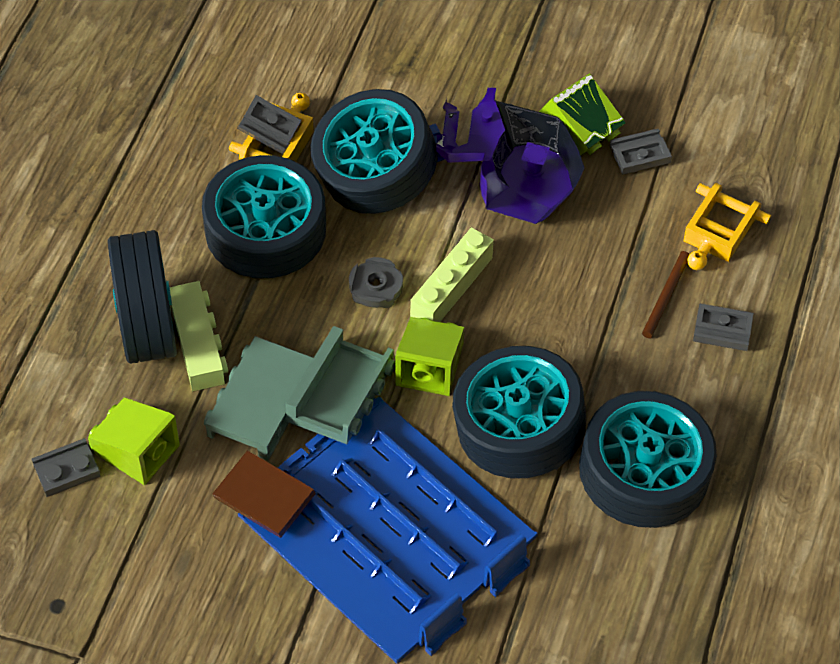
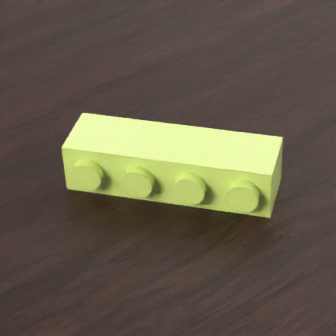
[410,227,494,322]
[170,281,228,392]

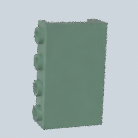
[285,326,395,444]
[204,336,313,461]

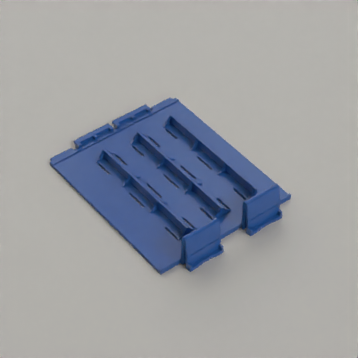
[238,396,538,664]

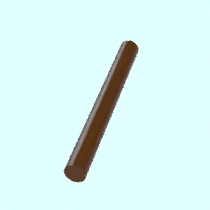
[642,251,689,338]

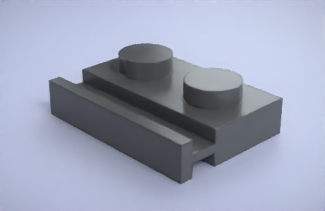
[237,95,301,154]
[609,128,672,175]
[693,303,754,351]
[31,438,101,497]

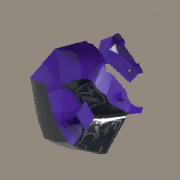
[436,88,584,224]

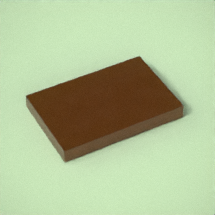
[212,450,316,538]

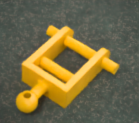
[229,92,314,162]
[683,183,772,270]

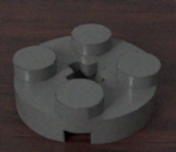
[349,257,403,308]

